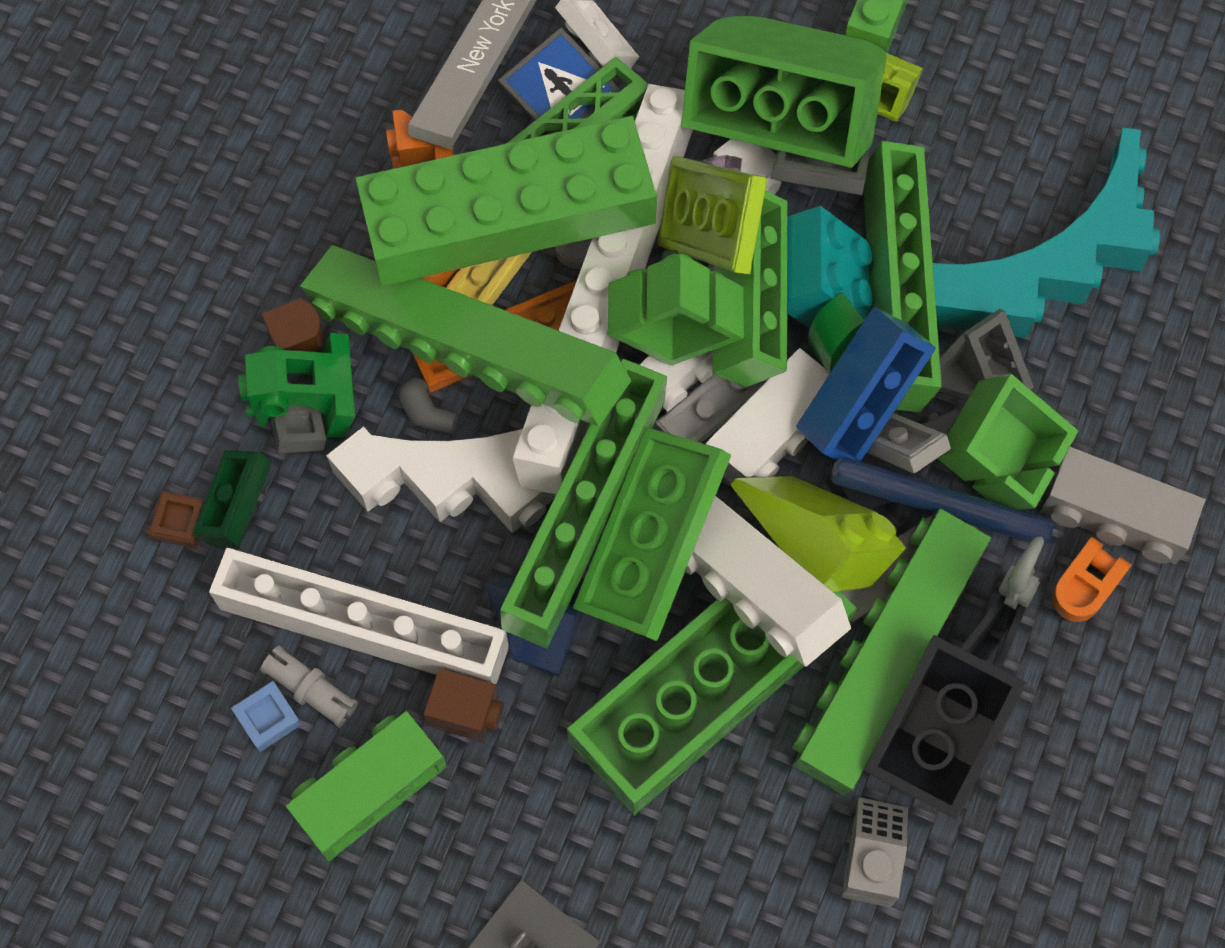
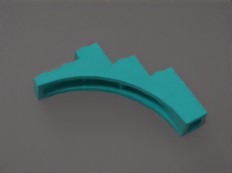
[933,128,1160,338]

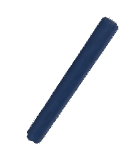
[831,457,1054,543]

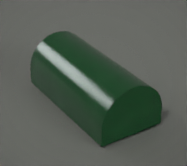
[192,450,272,551]

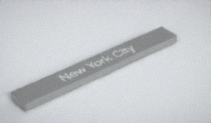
[408,0,536,149]

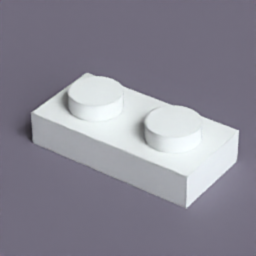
[555,0,639,69]

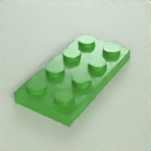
[573,427,731,641]

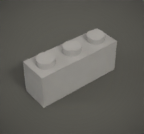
[1040,447,1206,565]

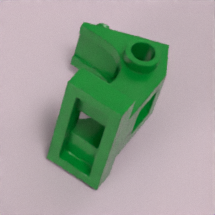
[238,333,355,438]

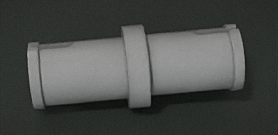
[260,645,358,728]

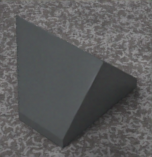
[938,309,1034,401]

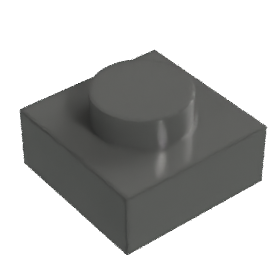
[270,406,326,454]

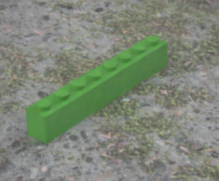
[300,245,631,427]

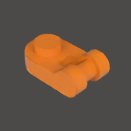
[1052,537,1132,622]

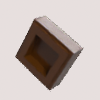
[147,490,205,549]

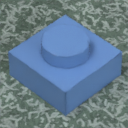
[231,681,302,752]

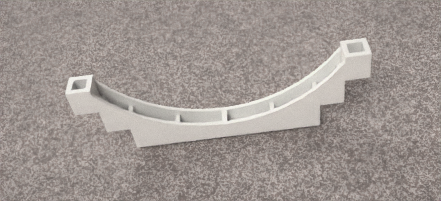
[326,139,781,533]

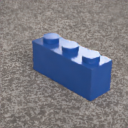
[796,306,936,462]

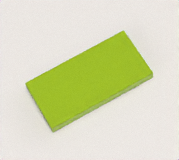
[657,156,768,274]

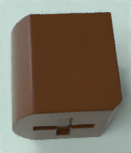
[262,298,326,353]

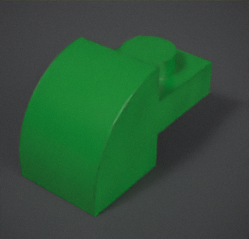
[808,292,865,374]

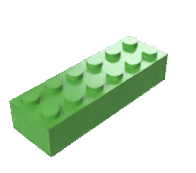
[355,116,657,286]
[567,547,857,816]

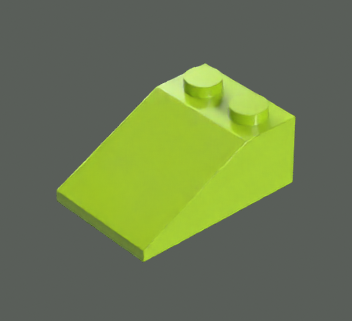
[731,476,906,592]

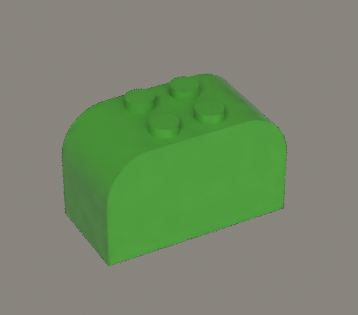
[681,16,887,168]

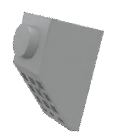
[841,797,908,908]

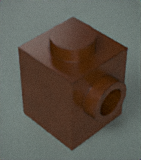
[423,668,504,743]

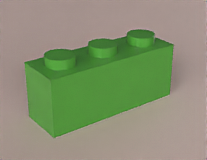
[286,711,447,861]

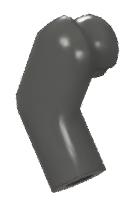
[399,378,458,435]

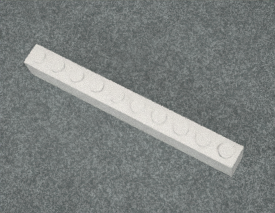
[512,84,693,494]

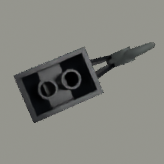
[864,536,1044,820]

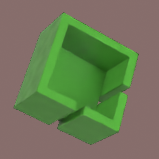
[608,253,744,366]
[937,374,1078,510]

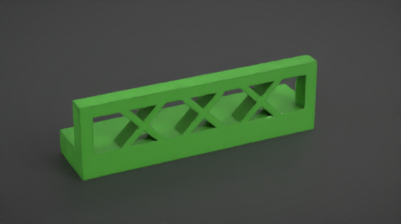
[506,57,649,144]

